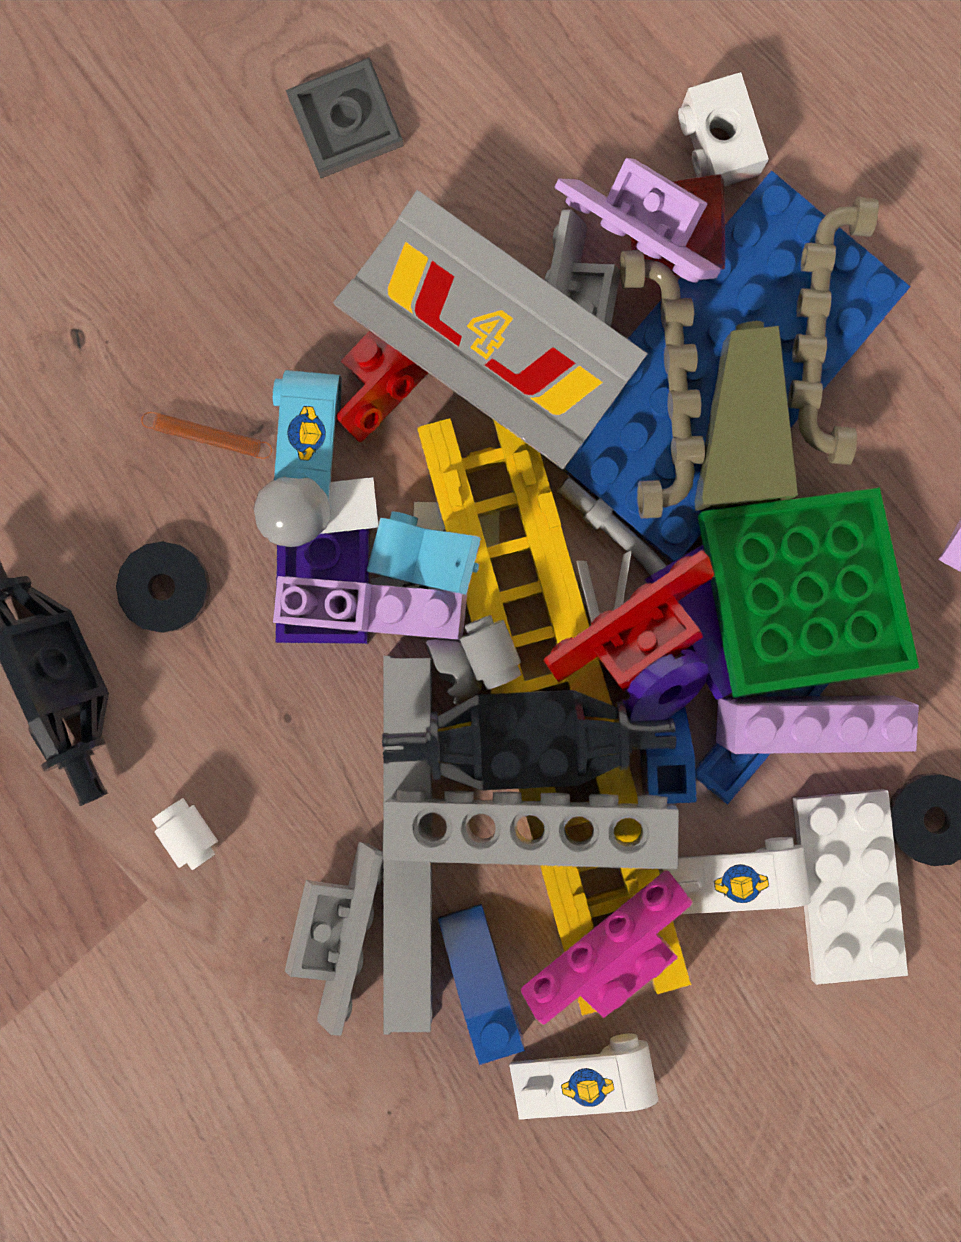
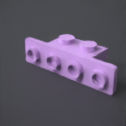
[555,158,721,283]

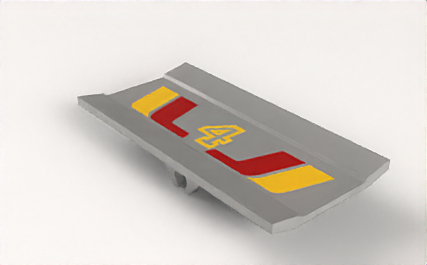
[333,190,647,469]

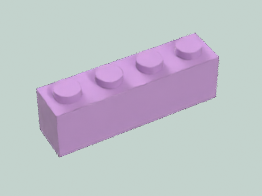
[716,696,919,754]

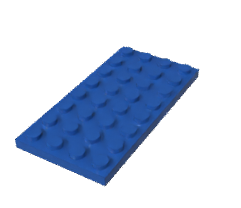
[557,170,911,563]

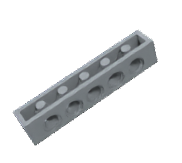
[383,789,679,869]

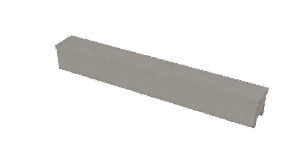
[383,656,432,1035]

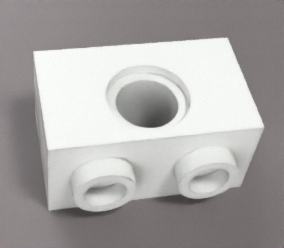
[678,72,769,192]

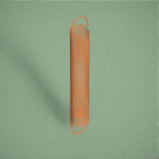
[141,412,272,459]

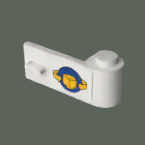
[663,837,811,914]
[509,1033,658,1120]

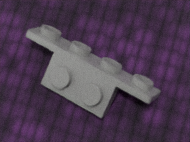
[545,210,620,327]
[285,842,383,1036]

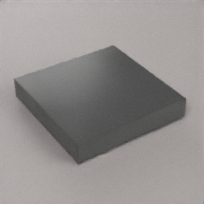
[286,57,404,179]

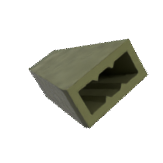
[695,321,798,510]

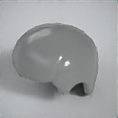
[253,476,331,547]
[426,638,483,705]

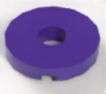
[622,649,709,721]

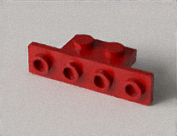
[336,331,428,442]
[544,550,714,692]

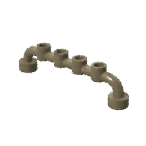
[788,197,879,465]
[620,250,705,519]

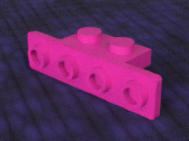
[521,870,692,1025]

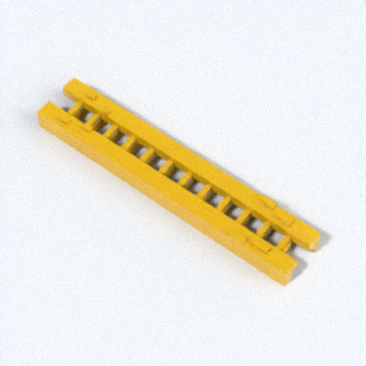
[417,418,691,1016]

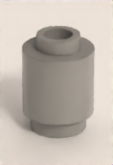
[459,615,521,690]

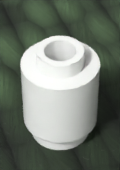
[152,798,218,870]

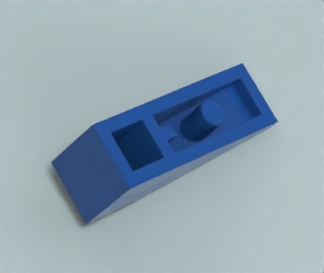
[438,904,525,1065]

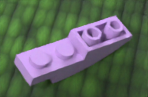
[273,576,467,640]

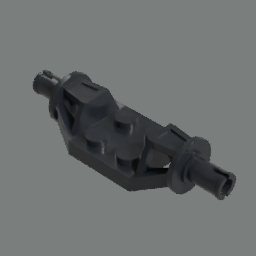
[0,561,109,806]
[382,690,676,791]

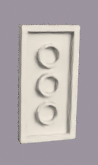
[793,789,908,985]

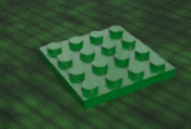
[698,487,919,698]

